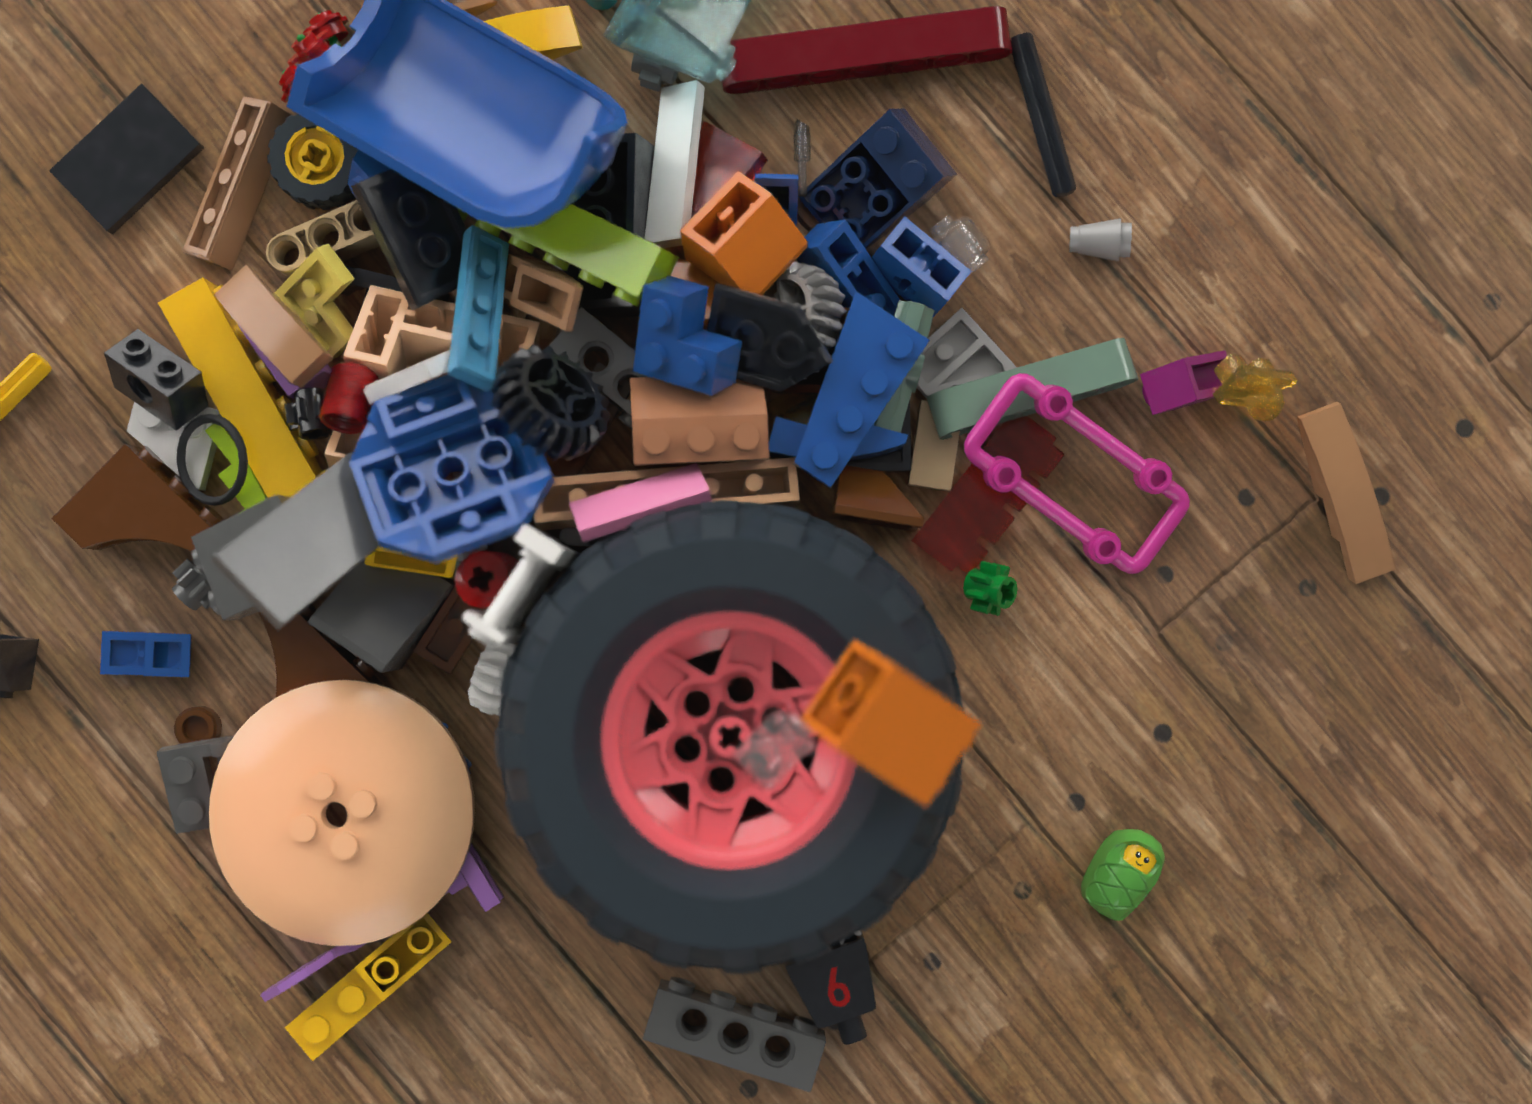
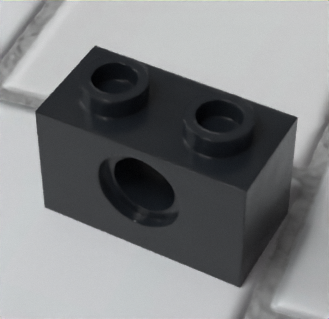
[104,329,209,431]

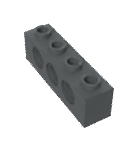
[549,307,649,430]
[642,977,826,1093]

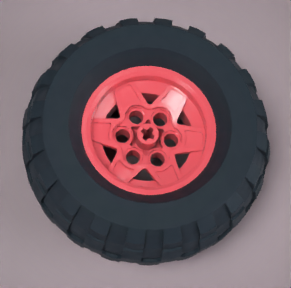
[495,500,965,974]

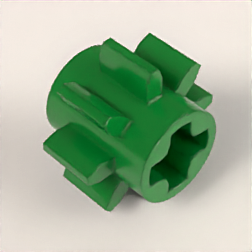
[963,561,1017,616]

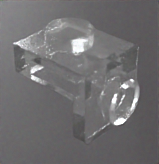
[731,711,817,790]

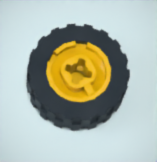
[267,114,358,210]

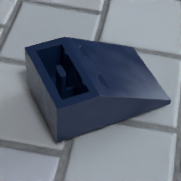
[798,108,957,249]

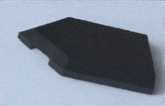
[707,283,833,392]

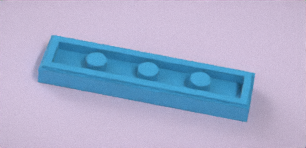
[447,225,509,392]

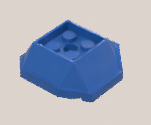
[349,375,554,563]

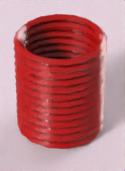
[319,362,379,434]

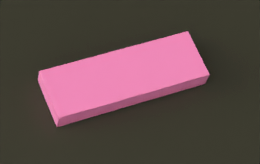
[569,463,712,542]

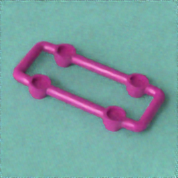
[964,373,1190,574]

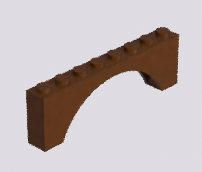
[51,444,383,698]

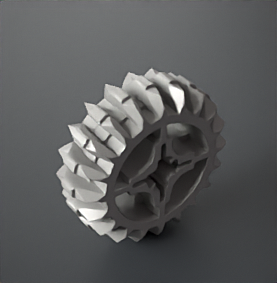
[763,262,848,379]

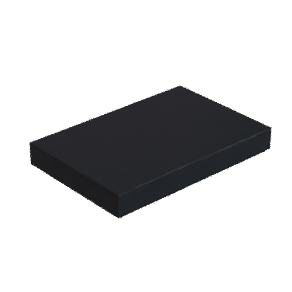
[49,83,205,234]
[350,169,467,310]

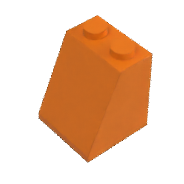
[800,639,982,807]

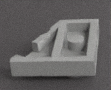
[917,308,1017,398]

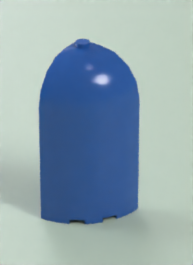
[286,0,628,228]

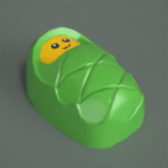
[1081,829,1165,921]

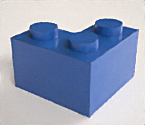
[633,276,742,396]

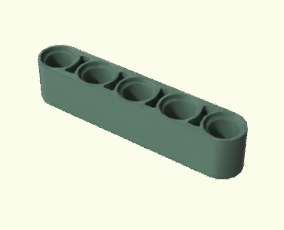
[927,338,1139,440]

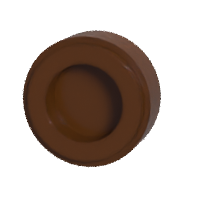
[174,706,222,744]

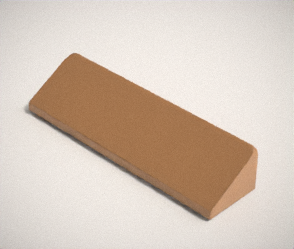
[183,96,291,270]

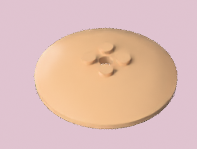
[209,680,475,946]

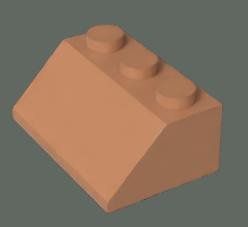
[630,377,769,466]

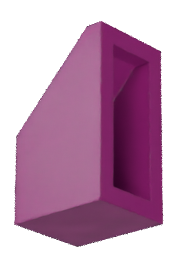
[1140,350,1238,415]

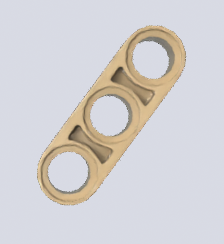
[266,200,380,278]

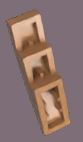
[1297,402,1396,584]

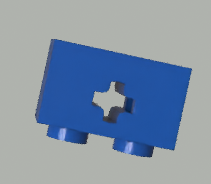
[871,216,972,317]

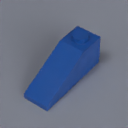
[796,220,900,316]

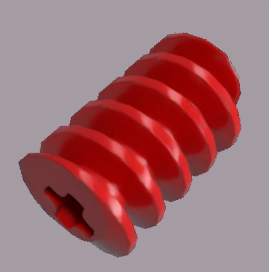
[454,551,519,608]

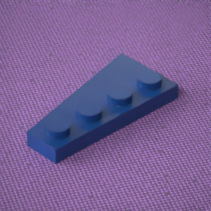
[794,291,930,488]

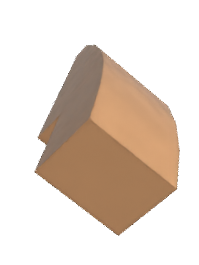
[504,253,583,332]
[214,264,334,388]

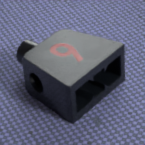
[785,931,876,1045]

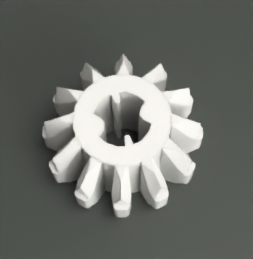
[468,641,516,715]

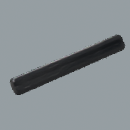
[1011,32,1076,198]

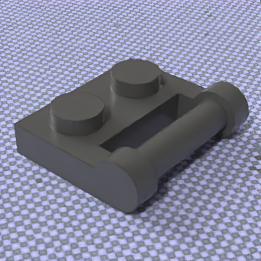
[156,736,234,834]

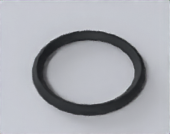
[176,414,248,506]

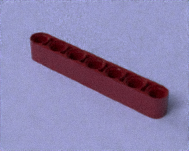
[717,6,1012,94]

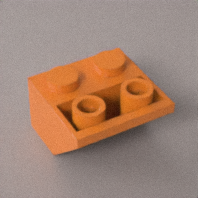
[680,171,808,295]

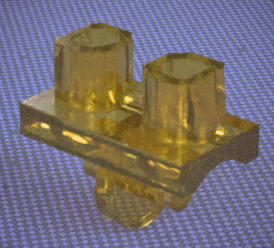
[1213,354,1298,421]

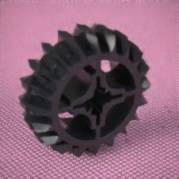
[491,345,611,461]

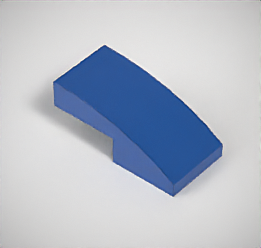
[100,631,192,677]

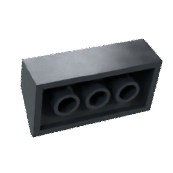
[554,132,655,318]

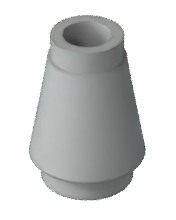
[1069,218,1132,262]

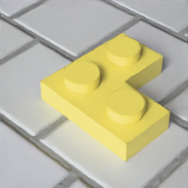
[275,243,355,360]

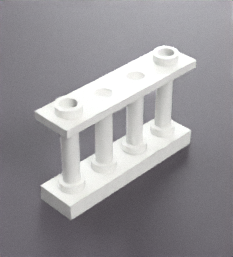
[461,524,581,647]

